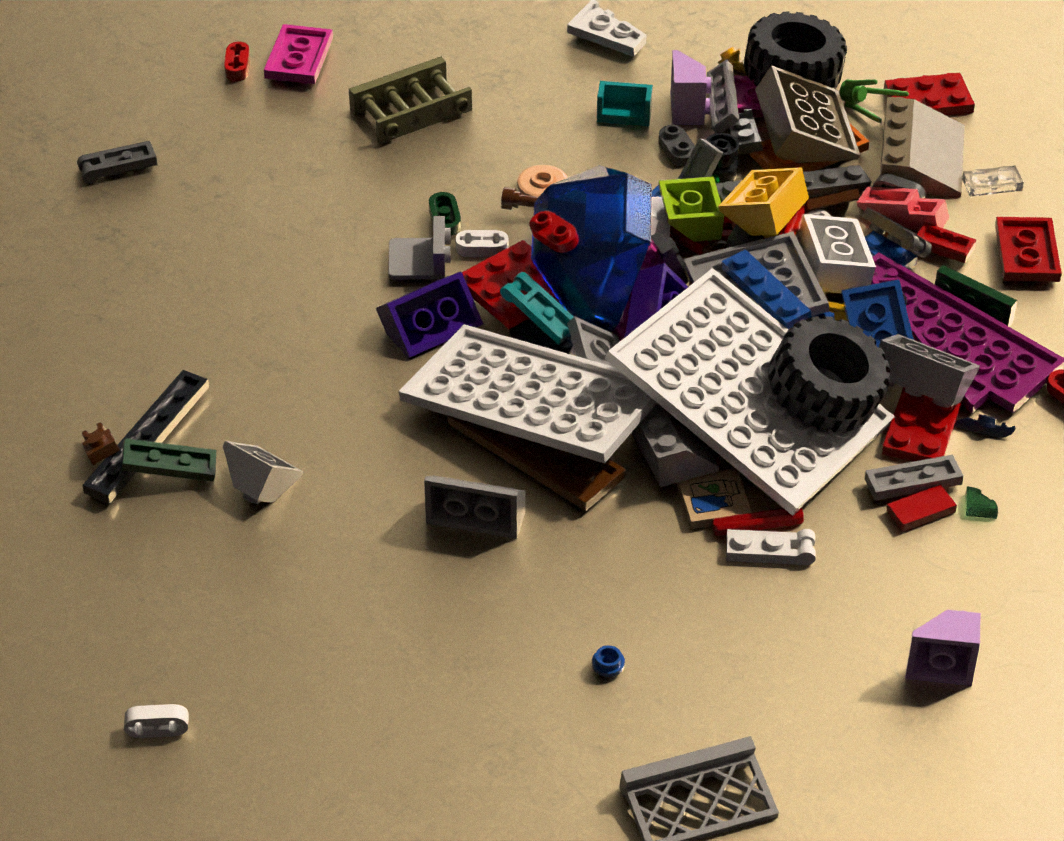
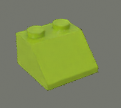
[658,177,724,242]

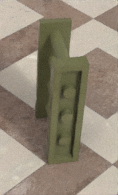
[349,56,472,144]

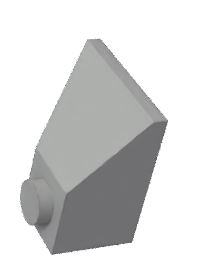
[223,441,304,505]

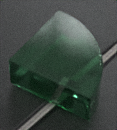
[965,486,998,519]

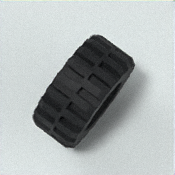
[743,11,847,89]
[768,316,891,433]

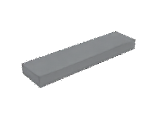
[707,59,739,133]

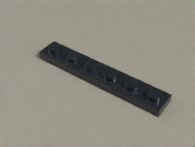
[82,370,209,504]

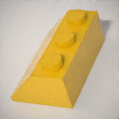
[718,167,809,238]

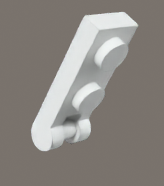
[726,529,816,565]

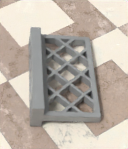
[619,736,779,841]

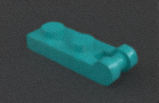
[500,272,574,345]

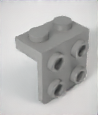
[388,216,451,280]

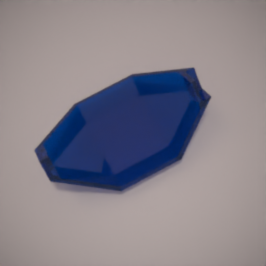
[531,165,652,333]

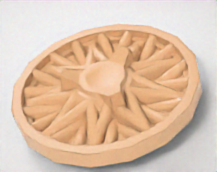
[517,165,568,199]

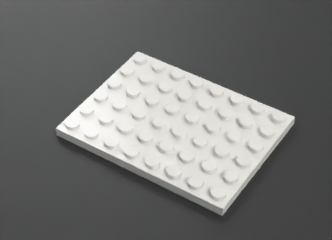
[604,268,895,516]

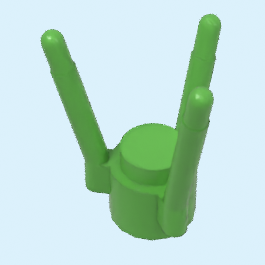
[839,79,909,123]

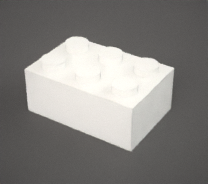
[797,214,876,293]

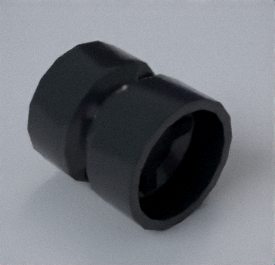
[705,133,739,183]

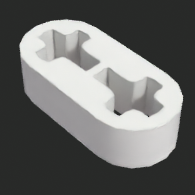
[455,230,509,257]
[124,704,189,738]

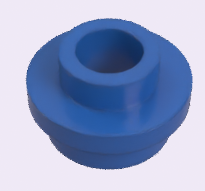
[592,645,625,677]

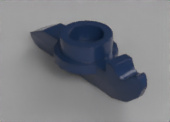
[955,414,1016,438]

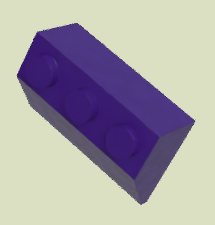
[624,263,688,338]
[376,271,484,358]

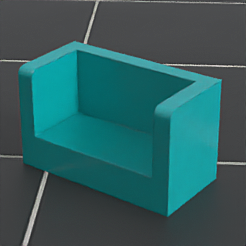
[597,81,653,126]

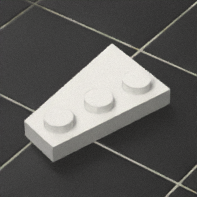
[567,0,647,57]

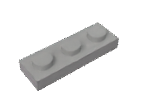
[865,454,964,501]

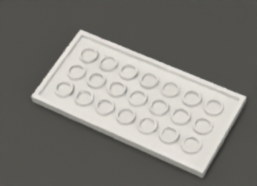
[398,324,657,463]

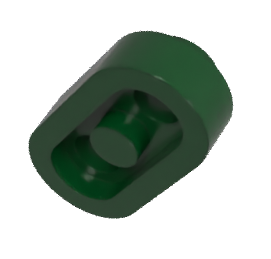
[429,192,461,236]

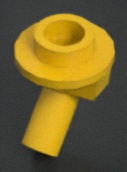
[718,47,746,74]

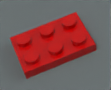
[884,72,975,115]
[995,217,1062,282]
[882,387,962,462]

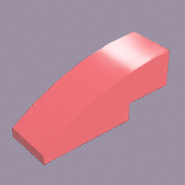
[857,187,949,231]

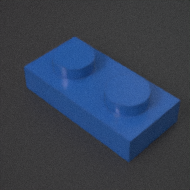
[865,230,918,270]

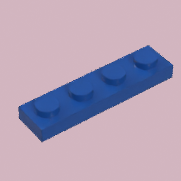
[722,249,812,330]

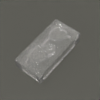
[962,165,1024,197]

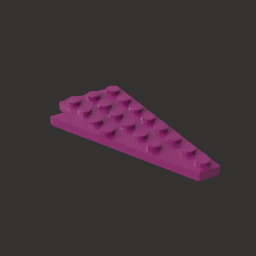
[871,252,1064,413]

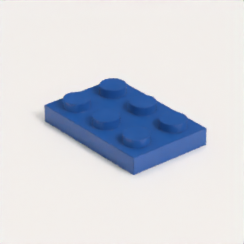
[841,280,914,347]

